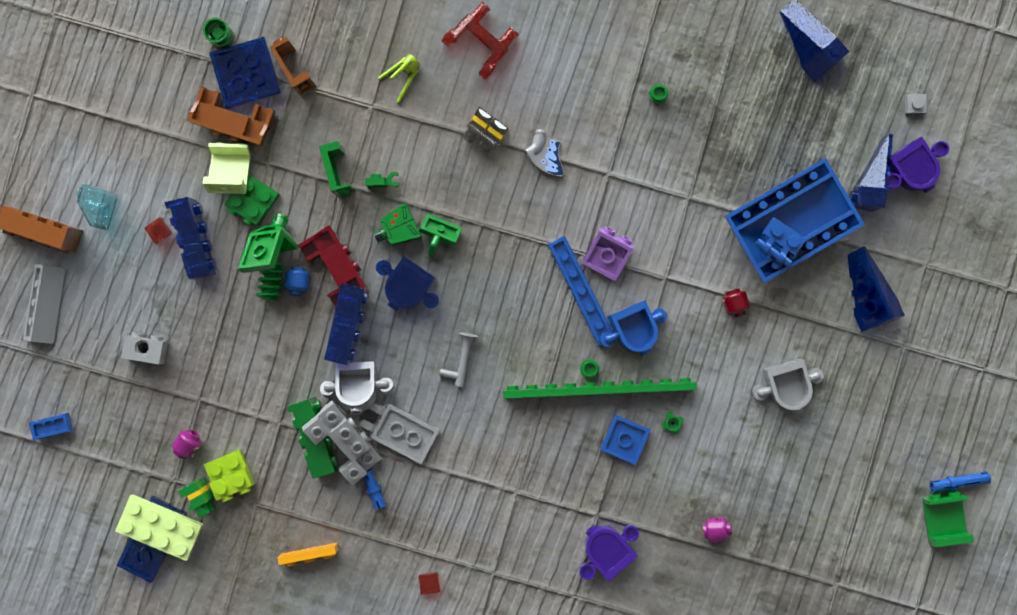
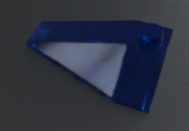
[780,0,849,81]

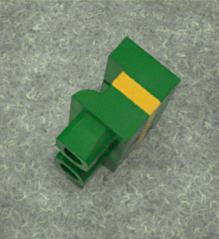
[177,476,215,518]

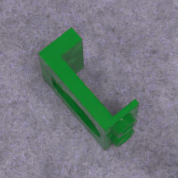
[319,141,355,198]

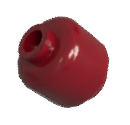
[722,288,750,317]

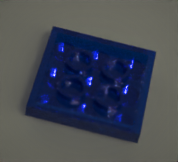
[209,37,281,109]

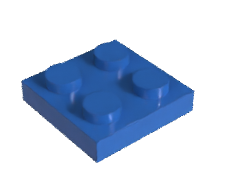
[600,414,651,465]

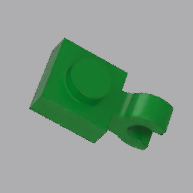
[365,172,400,188]

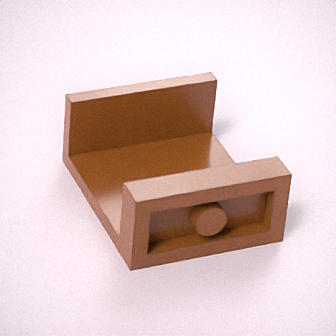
[270,37,316,95]

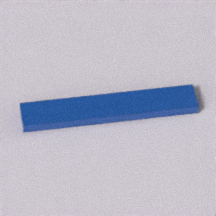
[547,236,613,346]

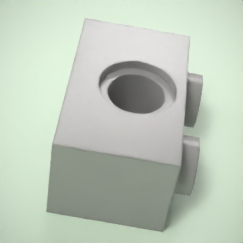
[121,332,169,364]

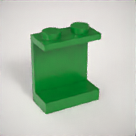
[922,491,974,547]

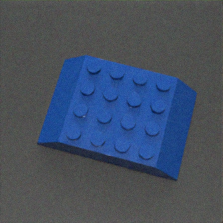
[724,158,865,283]

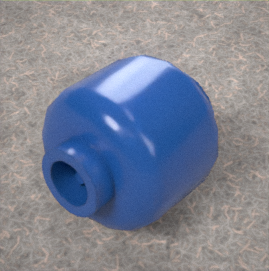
[284,267,310,296]

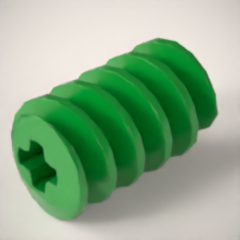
[256,262,285,302]

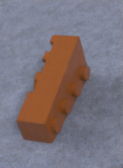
[0,205,83,254]

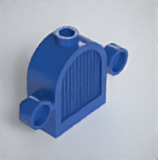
[599,300,667,356]

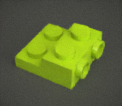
[204,449,255,502]

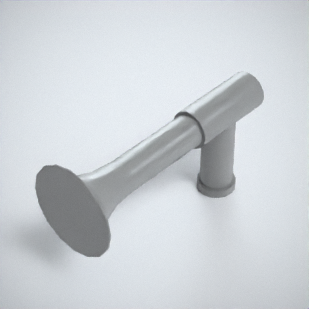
[439,332,478,387]

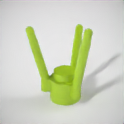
[378,54,420,103]

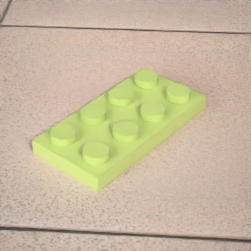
[115,494,203,561]

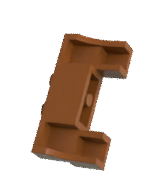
[187,86,276,146]

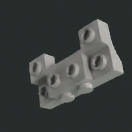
[302,400,381,486]

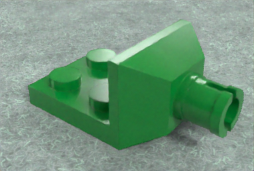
[238,214,298,273]

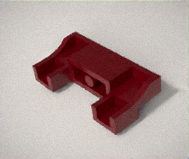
[298,225,370,312]

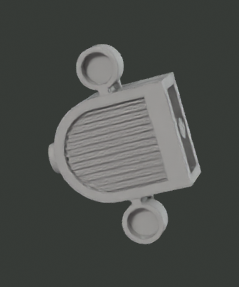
[752,359,824,414]
[320,361,394,415]

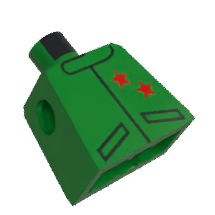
[373,203,422,246]

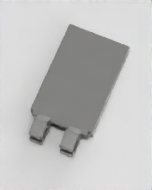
[359,402,440,464]

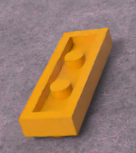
[277,543,339,567]

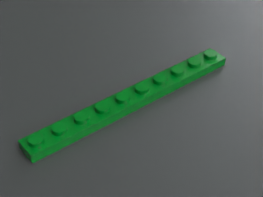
[503,378,697,398]

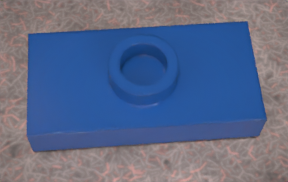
[29,413,73,441]

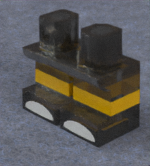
[463,107,509,155]

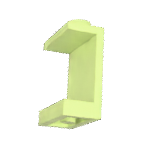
[203,142,251,194]

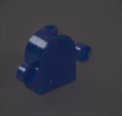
[376,256,440,311]

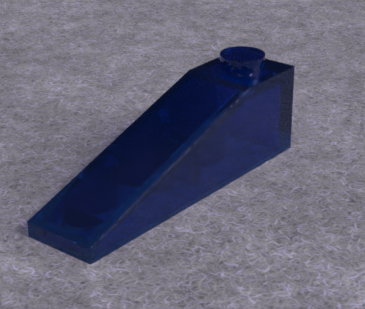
[849,134,893,212]
[848,246,905,332]

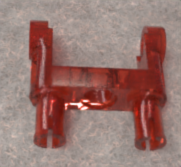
[441,1,519,80]

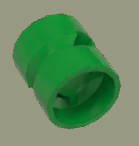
[203,18,234,49]

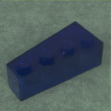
[164,197,217,280]
[324,282,369,365]

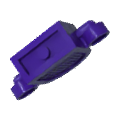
[883,137,949,193]
[579,525,639,581]

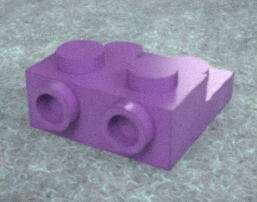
[582,227,635,281]

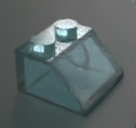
[77,183,119,231]

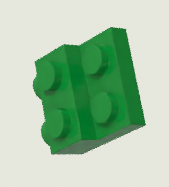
[224,175,279,227]

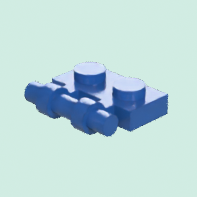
[755,217,806,267]

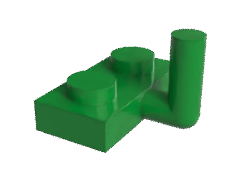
[419,214,462,258]

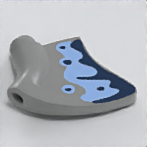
[525,129,564,177]

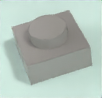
[905,94,926,114]

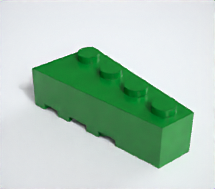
[286,397,339,479]

